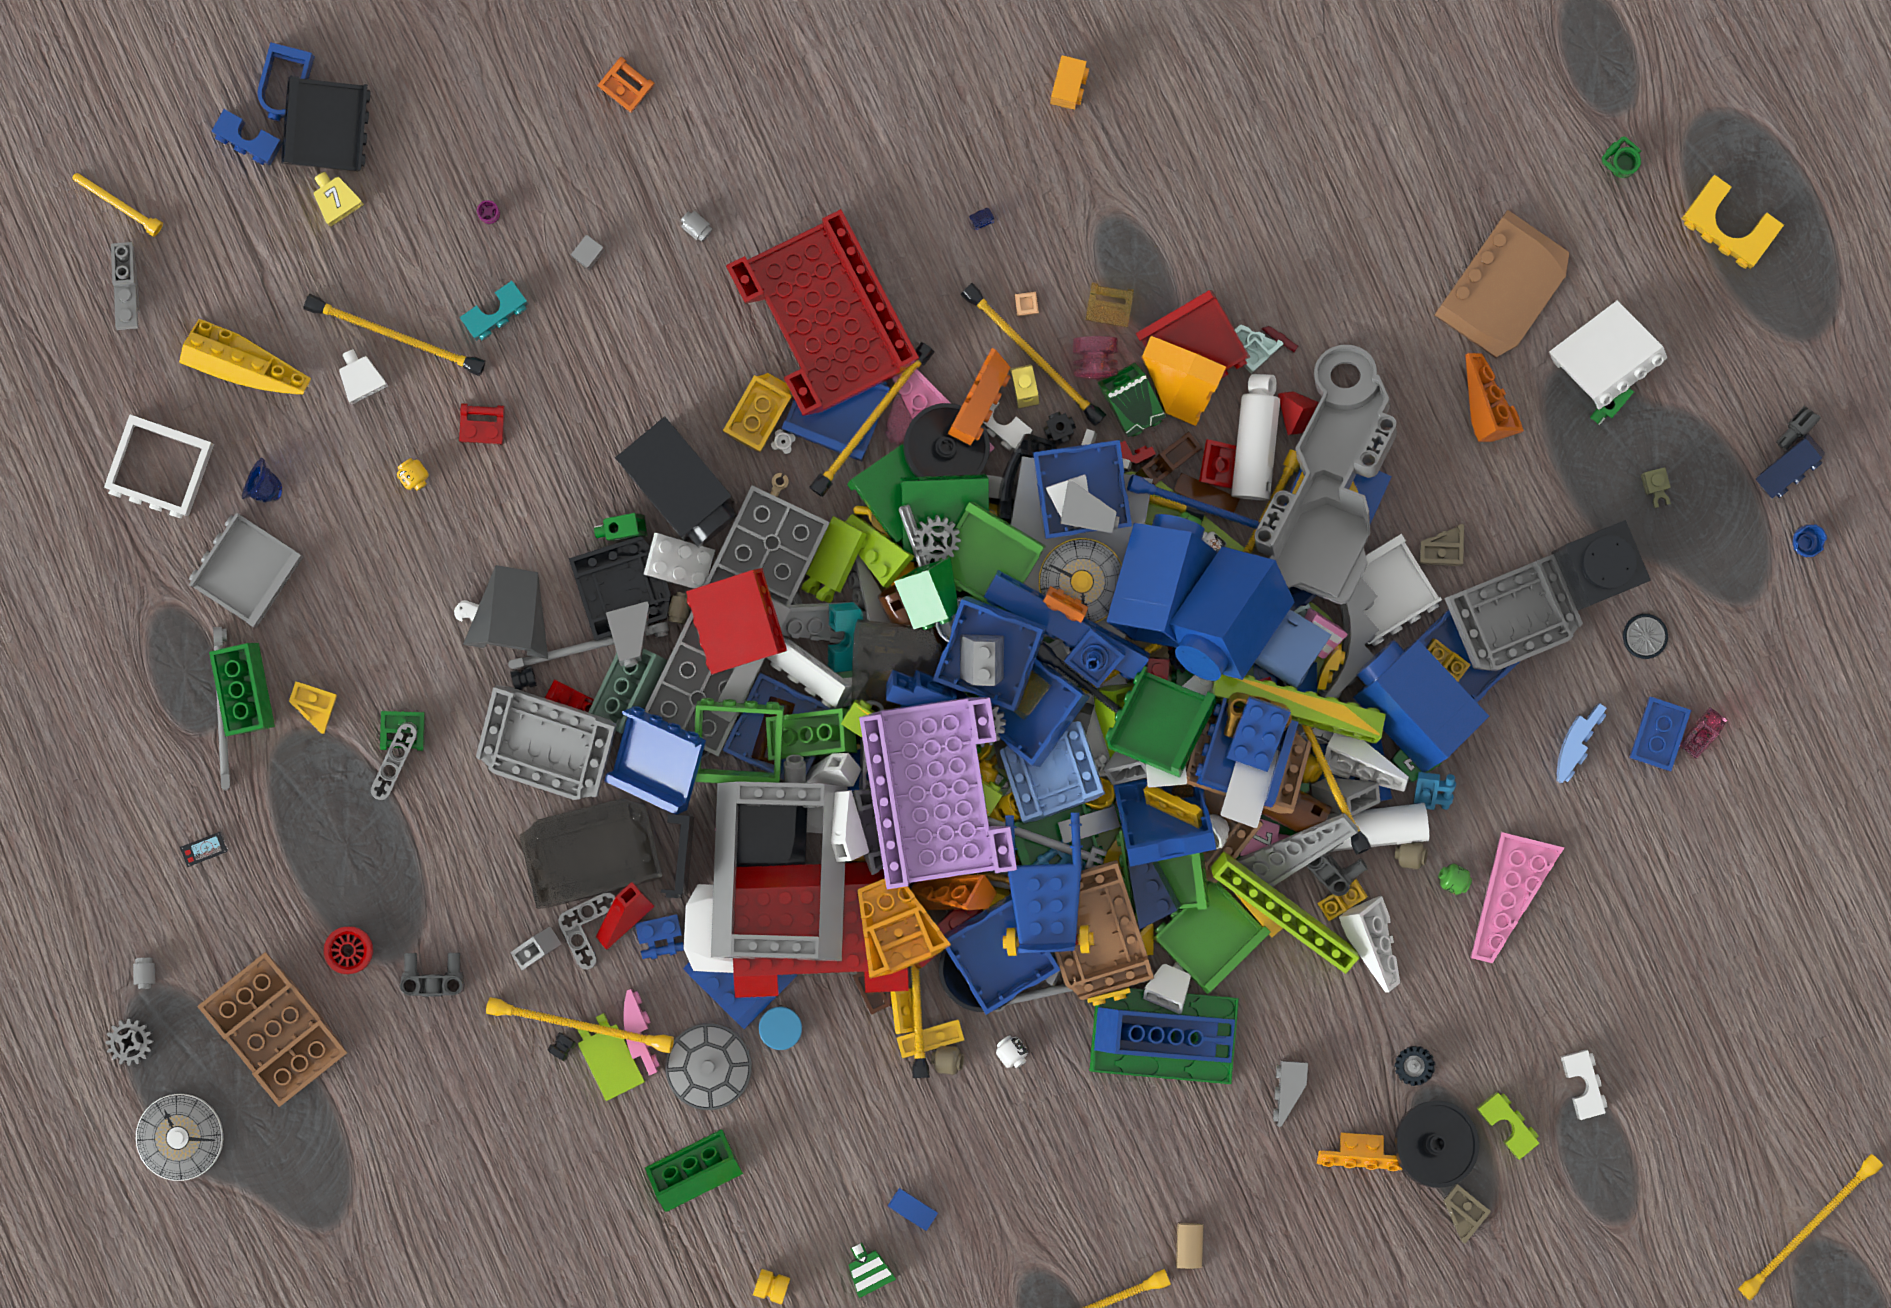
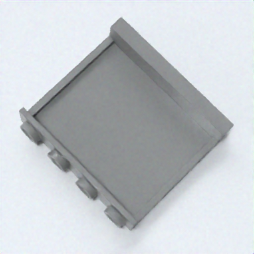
[189,513,304,628]

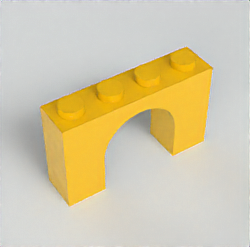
[1681,174,1784,269]

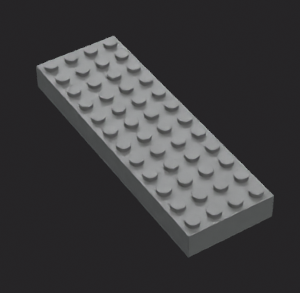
[645,485,830,756]

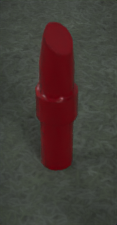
[1261,326,1299,353]

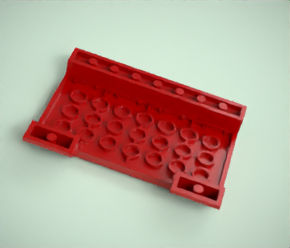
[726,209,919,416]
[733,862,909,998]

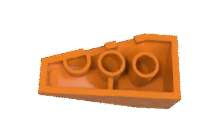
[1465,353,1524,442]

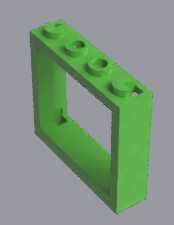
[695,698,784,783]

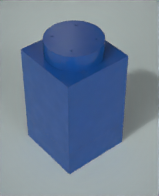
[1106,514,1217,648]
[1170,546,1295,681]
[1353,640,1489,773]

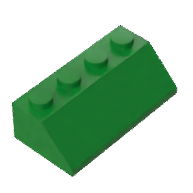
[209,643,275,736]
[645,1129,743,1213]

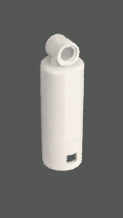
[1231,374,1280,501]
[1326,803,1429,852]

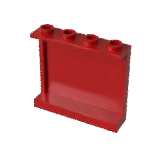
[1135,290,1250,379]
[686,568,787,675]

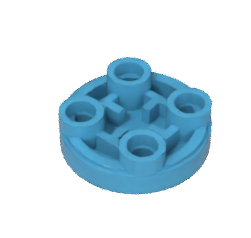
[759,1007,802,1050]

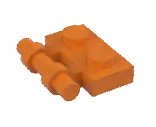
[1043,586,1088,623]

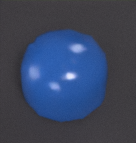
[1792,524,1827,557]

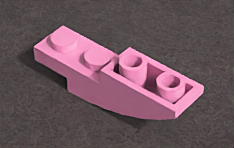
[624,989,660,1075]

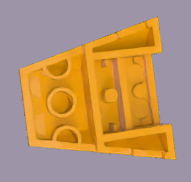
[858,879,951,978]

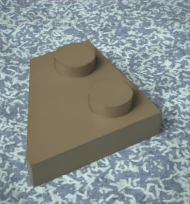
[1419,524,1464,566]

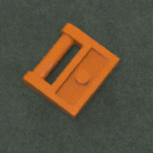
[597,57,655,113]

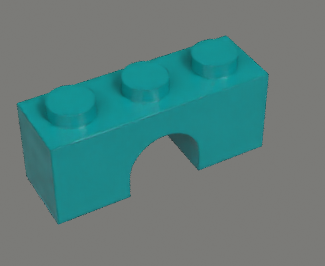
[459,281,529,341]
[827,602,863,672]

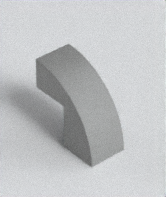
[1058,806,1120,843]

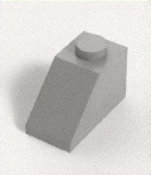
[510,927,562,970]

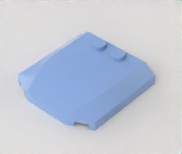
[1000,721,1105,823]

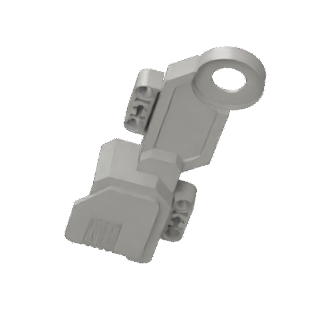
[1255,345,1397,604]

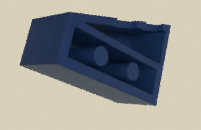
[1756,433,1825,498]
[1128,861,1181,930]

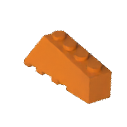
[948,348,1011,445]
[911,875,997,910]

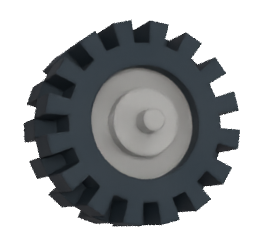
[1394,1046,1436,1086]

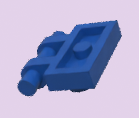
[635,914,684,960]

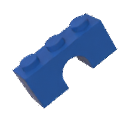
[212,109,283,165]

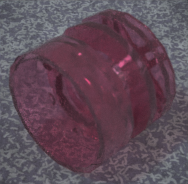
[1073,336,1118,380]

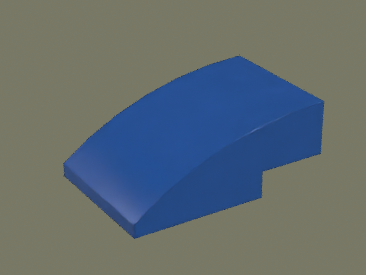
[886,670,957,706]

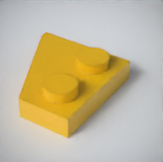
[289,681,337,734]

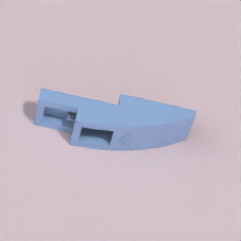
[1556,703,1607,783]

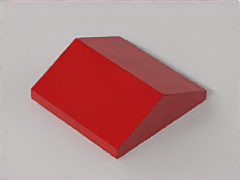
[1199,439,1236,489]

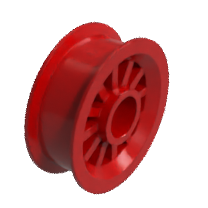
[324,926,373,974]

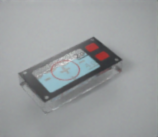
[180,832,229,867]

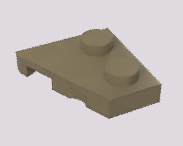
[1443,1184,1491,1244]

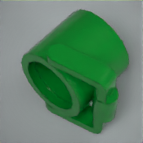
[1602,136,1641,178]

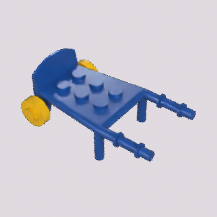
[1003,813,1094,956]

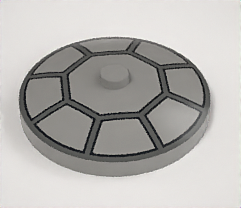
[665,1023,752,1110]

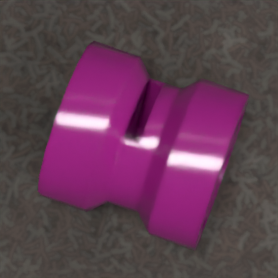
[477,200,500,224]

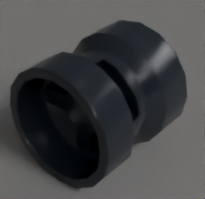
[510,666,537,691]
[547,1032,577,1062]

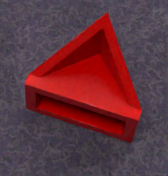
[1278,391,1319,435]

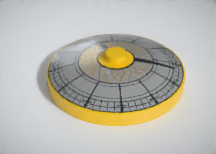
[1039,538,1122,623]

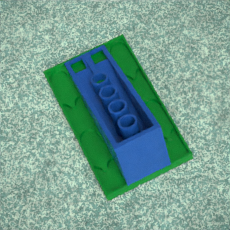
[1089,988,1239,1084]

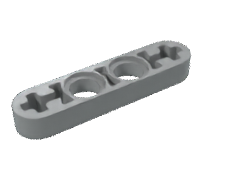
[371,722,418,800]

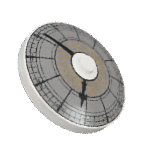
[136,1094,223,1181]

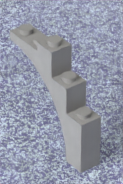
[1318,578,1379,699]

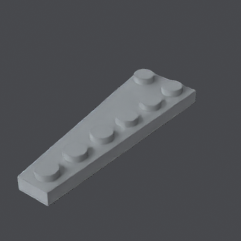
[781,602,858,643]
[1235,813,1359,887]

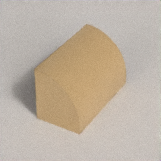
[1176,1223,1204,1269]

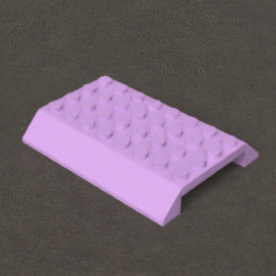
[859,697,1017,889]

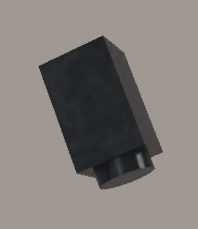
[615,416,738,547]
[1551,520,1651,611]

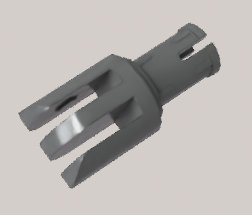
[1776,406,1821,451]

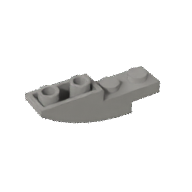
[111,242,139,330]

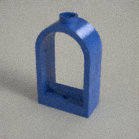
[258,42,315,121]

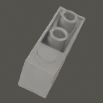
[1273,1061,1308,1127]

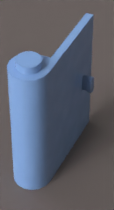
[1254,610,1332,689]

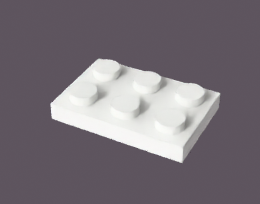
[644,533,715,589]

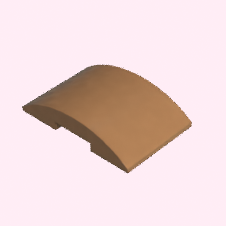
[197,952,347,1107]

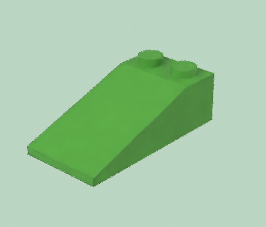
[766,708,857,761]

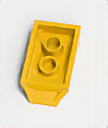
[723,373,792,453]

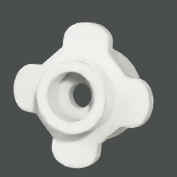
[771,429,795,454]

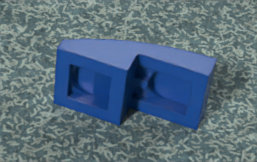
[888,1188,938,1231]

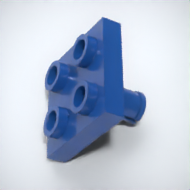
[1064,627,1125,688]

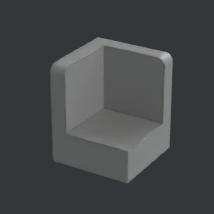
[571,235,605,270]

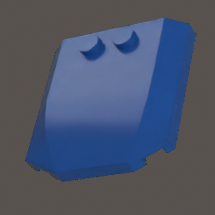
[683,962,798,1029]

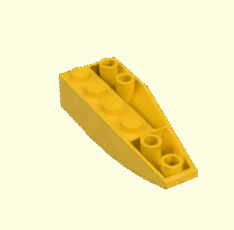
[179,319,311,395]

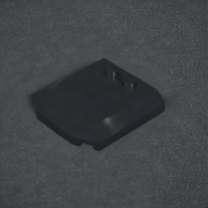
[569,536,671,641]
[736,804,808,867]

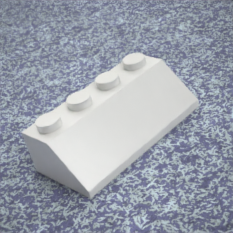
[767,637,855,709]

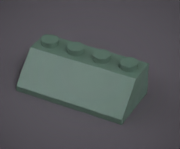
[588,648,668,734]

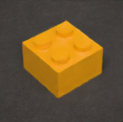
[1050,55,1089,110]

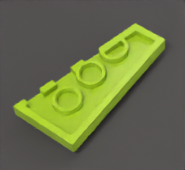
[845,514,915,588]

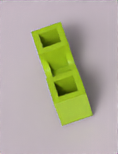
[1476,1092,1540,1160]

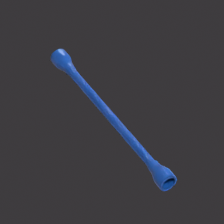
[1127,474,1272,529]

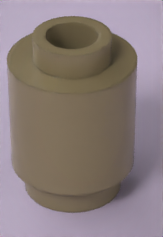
[667,592,691,625]

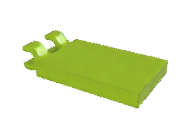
[801,516,867,603]
[577,1013,645,1101]

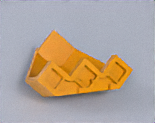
[1141,336,1226,426]

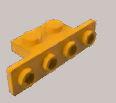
[1317,1133,1402,1171]

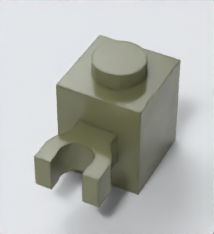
[1641,467,1671,508]

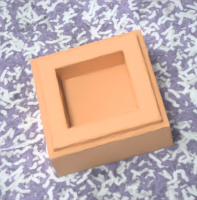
[1015,292,1039,316]

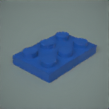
[1226,696,1291,772]
[1629,696,1691,772]

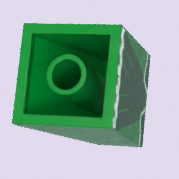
[1097,363,1166,437]

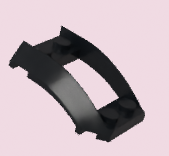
[997,434,1057,522]

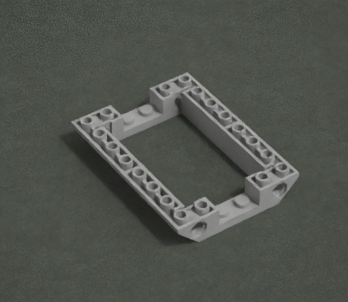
[711,782,848,961]

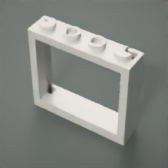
[104,415,214,519]

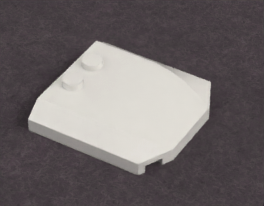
[684,884,733,973]

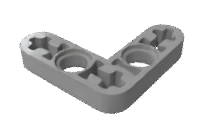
[558,892,615,970]

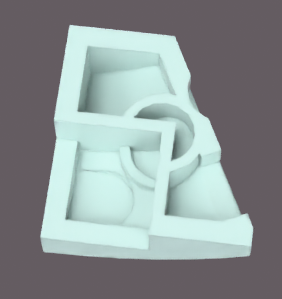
[1235,325,1284,374]

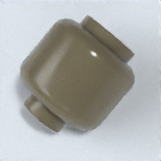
[1395,842,1428,870]
[931,1046,964,1075]

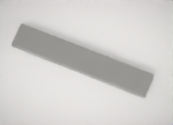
[712,598,791,722]

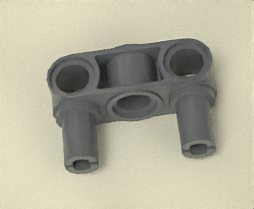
[1307,842,1368,896]
[400,953,465,997]

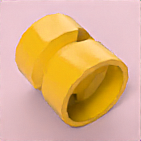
[989,792,1021,822]
[753,1269,790,1305]

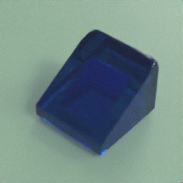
[969,208,995,230]

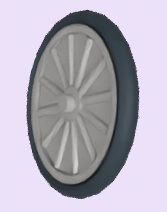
[1623,614,1668,659]

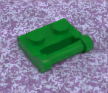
[380,711,425,751]

